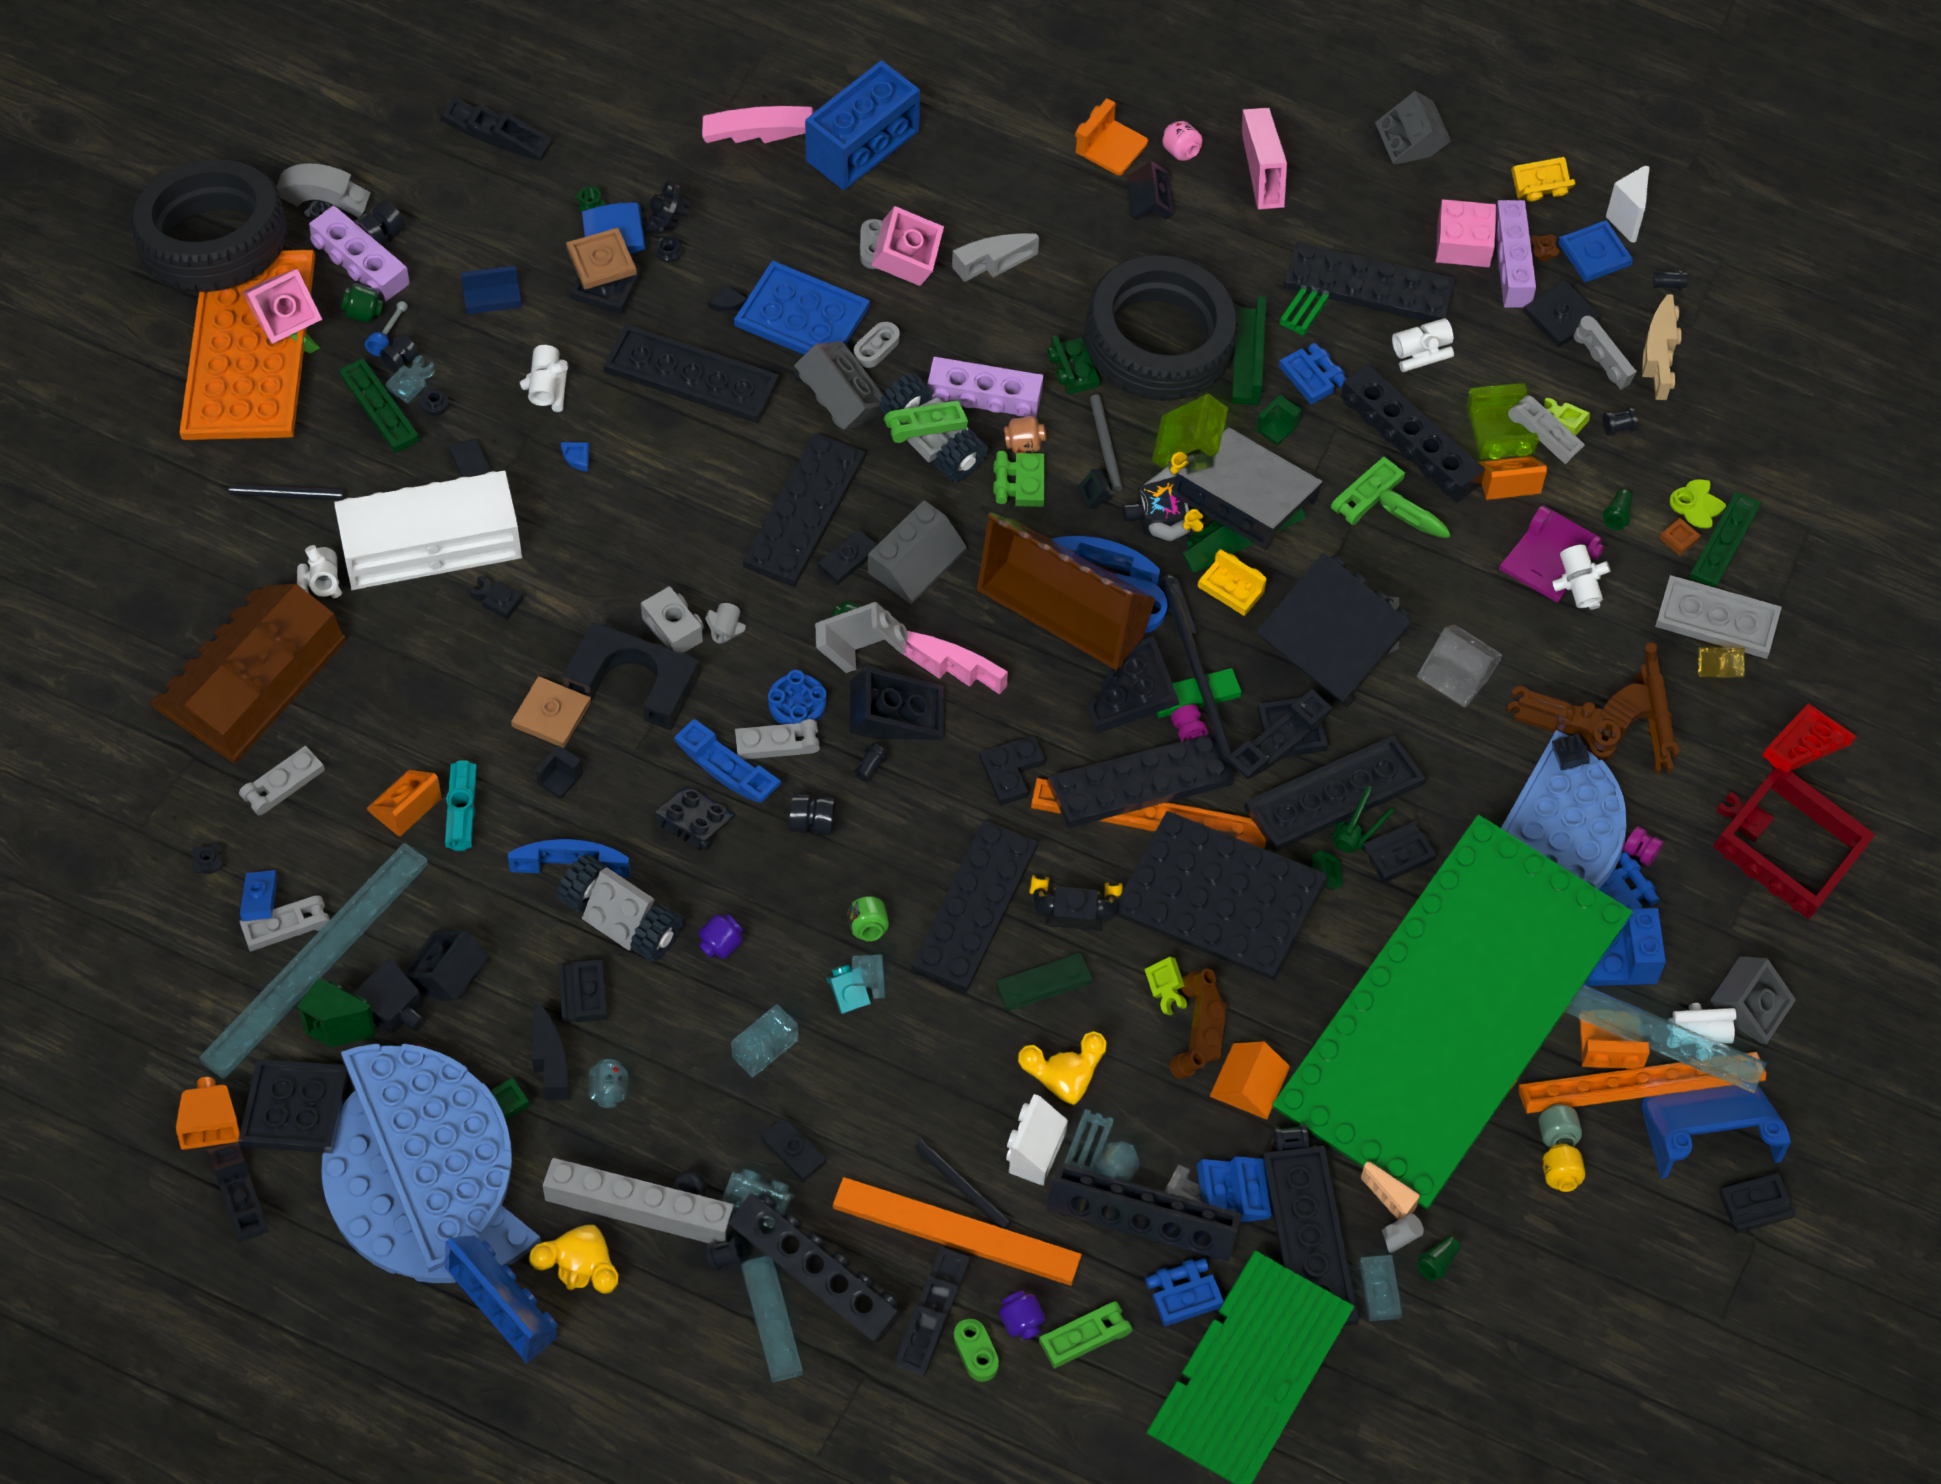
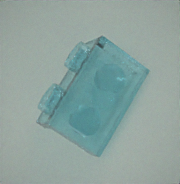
[722,1168,795,1229]

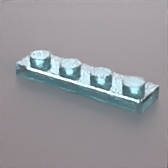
[741,1256,803,1383]

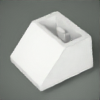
[1006,1094,1068,1186]

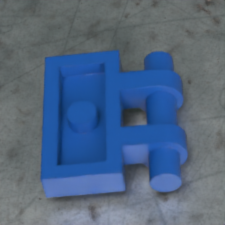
[1279,343,1347,405]
[1598,852,1660,909]
[1145,1258,1224,1327]

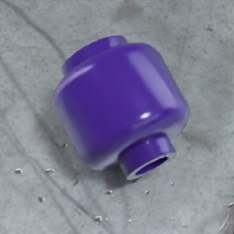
[698,914,744,959]
[999,1290,1045,1341]

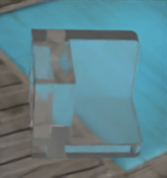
[1165,1165,1202,1202]

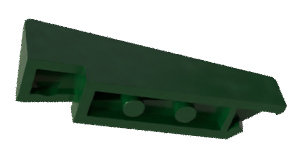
[1182,507,1305,572]

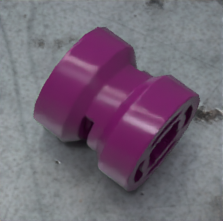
[1171,704,1208,741]
[1623,826,1664,866]

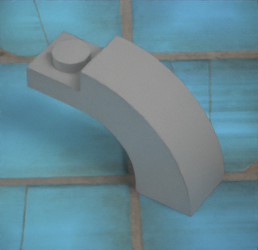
[276,163,371,218]

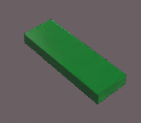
[1156,668,1241,718]

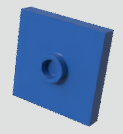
[1558,220,1633,283]

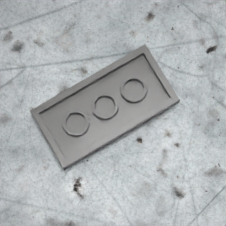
[1655,575,1782,659]

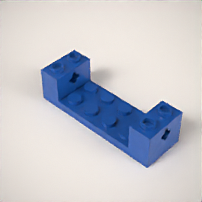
[1584,908,1666,986]

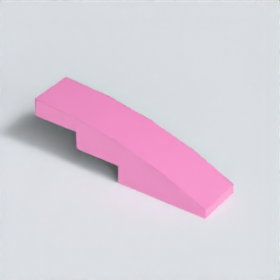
[702,106,814,143]
[903,631,1008,694]

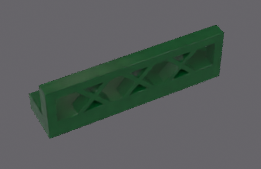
[1232,296,1266,405]

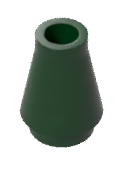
[1603,489,1633,530]
[1417,1236,1461,1281]

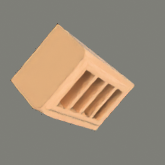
[1361,1161,1420,1220]

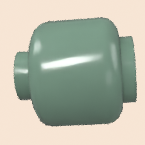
[1539,1104,1582,1148]

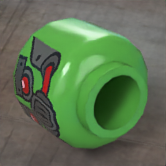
[847,896,889,941]

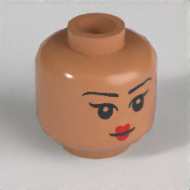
[1004,416,1047,454]

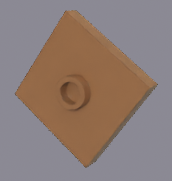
[566,228,636,290]
[511,676,591,748]

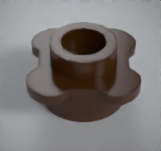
[1530,234,1560,261]

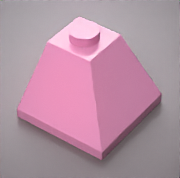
[242,269,322,344]

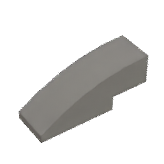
[952,234,1039,282]

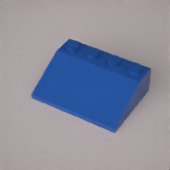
[445,1235,558,1364]

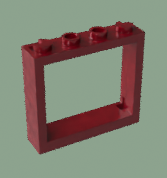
[1713,768,1875,919]

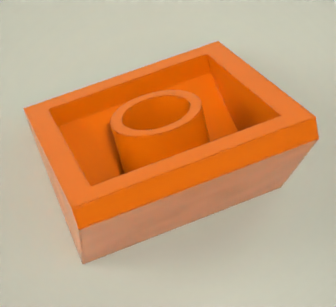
[1478,456,1547,500]
[367,770,442,837]
[1210,1041,1290,1120]

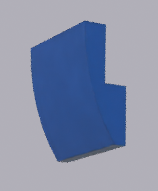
[582,203,646,254]
[1196,1156,1272,1222]

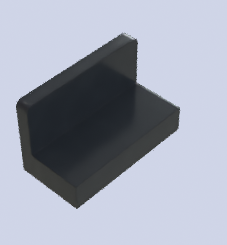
[1127,161,1174,220]

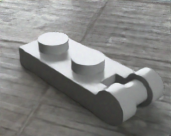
[1574,316,1636,390]
[1508,395,1585,464]
[735,719,820,760]
[239,745,325,815]
[239,896,331,951]

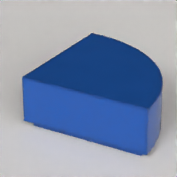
[561,442,590,471]

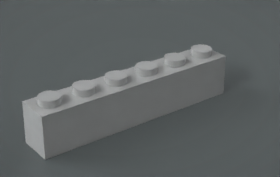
[543,1158,735,1244]

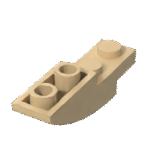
[1642,294,1681,400]

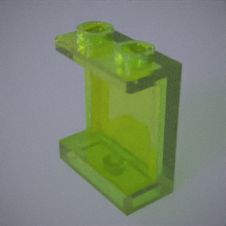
[1467,383,1538,459]
[1152,393,1228,469]

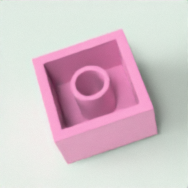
[1436,199,1496,267]
[871,206,944,286]

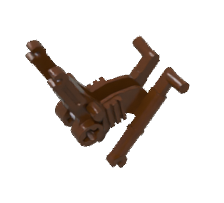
[1506,642,1680,775]

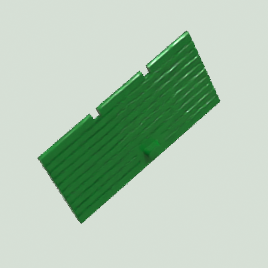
[1146,1251,1355,1484]

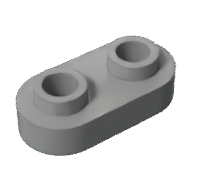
[860,219,882,269]
[854,322,900,368]

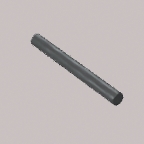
[1090,395,1123,492]

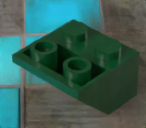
[297,978,377,1048]

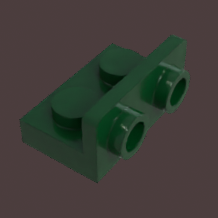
[1047,335,1100,395]

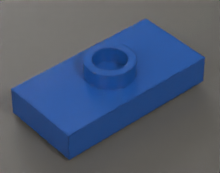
[240,870,278,921]

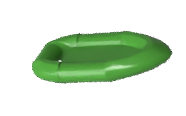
[1379,490,1450,538]

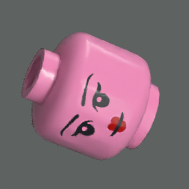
[1163,121,1202,161]

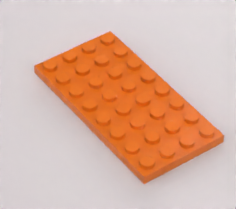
[179,250,315,440]

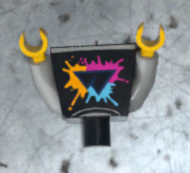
[1123,452,1203,541]

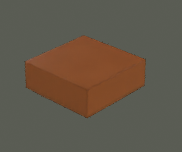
[1659,518,1701,556]

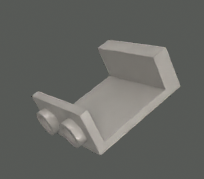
[815,602,908,673]

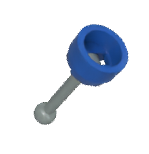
[365,301,408,356]

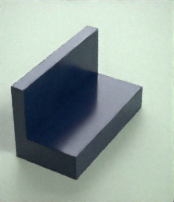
[461,265,522,315]

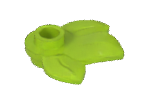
[1669,480,1726,528]

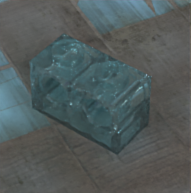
[731,1004,798,1078]

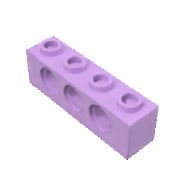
[1495,200,1536,307]
[309,205,410,302]
[927,357,1043,418]

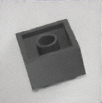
[1710,957,1796,1044]

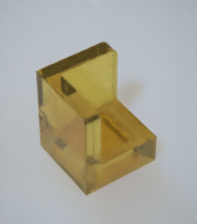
[1698,647,1745,678]

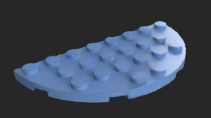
[1501,730,1627,889]
[341,1044,512,1273]
[322,1091,541,1283]

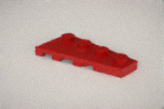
[1762,703,1857,773]

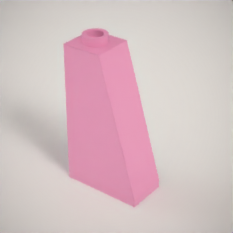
[1242,108,1287,209]

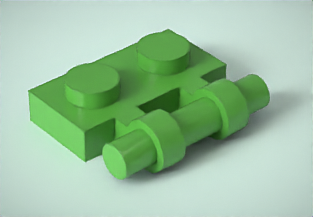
[993,451,1044,507]

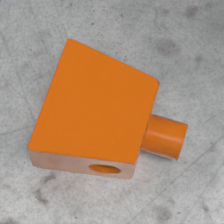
[176,1077,240,1150]

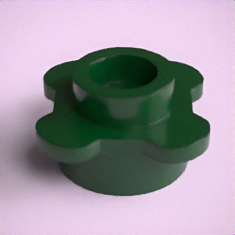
[575,187,605,213]

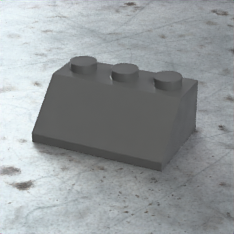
[794,341,883,430]
[868,500,967,604]

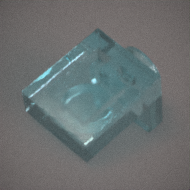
[852,954,885,999]

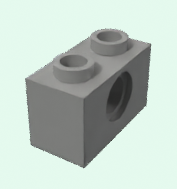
[641,586,704,654]

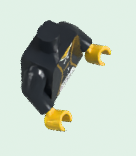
[1029,875,1122,931]

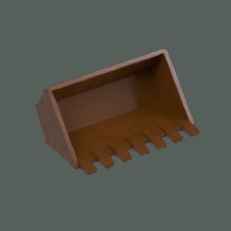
[977,512,1155,671]
[149,583,346,764]

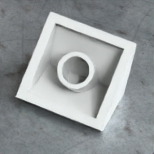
[1606,166,1649,242]

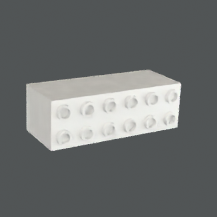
[334,471,522,590]

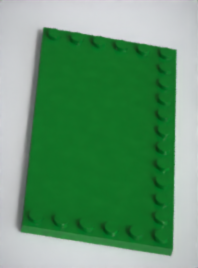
[1272,814,1633,1211]

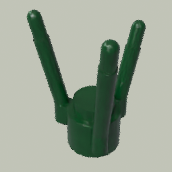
[1332,786,1394,853]

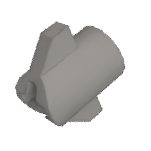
[705,603,746,643]
[1382,1213,1424,1252]

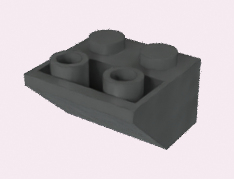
[1375,91,1451,164]

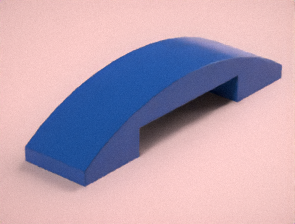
[1051,536,1160,586]
[674,719,781,803]
[508,839,630,877]

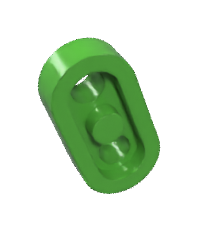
[954,1319,999,1381]

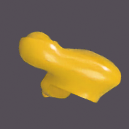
[1018,1031,1107,1105]
[529,1225,619,1294]

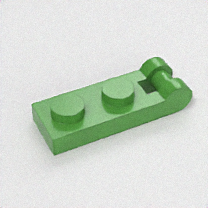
[884,400,968,443]
[1331,457,1405,525]
[1039,1302,1133,1369]

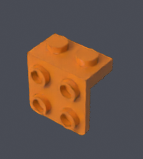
[1075,98,1148,175]
[1579,1009,1650,1069]

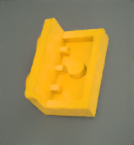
[1511,157,1575,202]
[1198,549,1266,616]

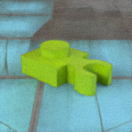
[1544,398,1590,436]
[1144,957,1187,1015]

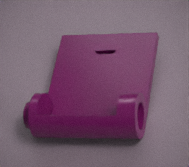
[1499,505,1604,603]

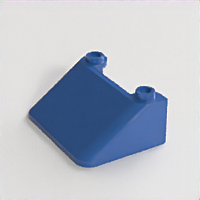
[1641,1082,1791,1179]

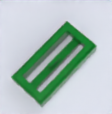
[1280,288,1329,336]

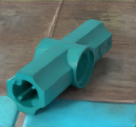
[445,761,477,851]

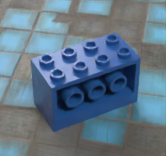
[805,60,920,190]

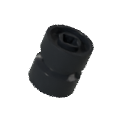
[354,200,405,246]
[789,793,835,835]

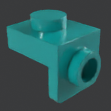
[826,964,871,1013]

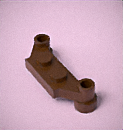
[1170,969,1227,1080]

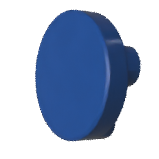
[768,670,826,725]

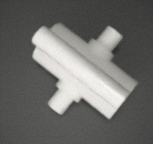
[1392,318,1454,372]
[520,345,568,412]
[297,545,342,598]
[1552,545,1611,610]
[1667,1003,1736,1059]

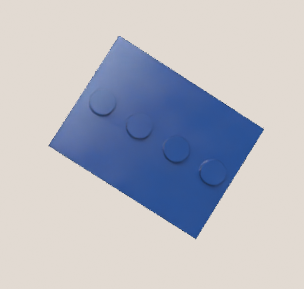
[734,260,870,355]

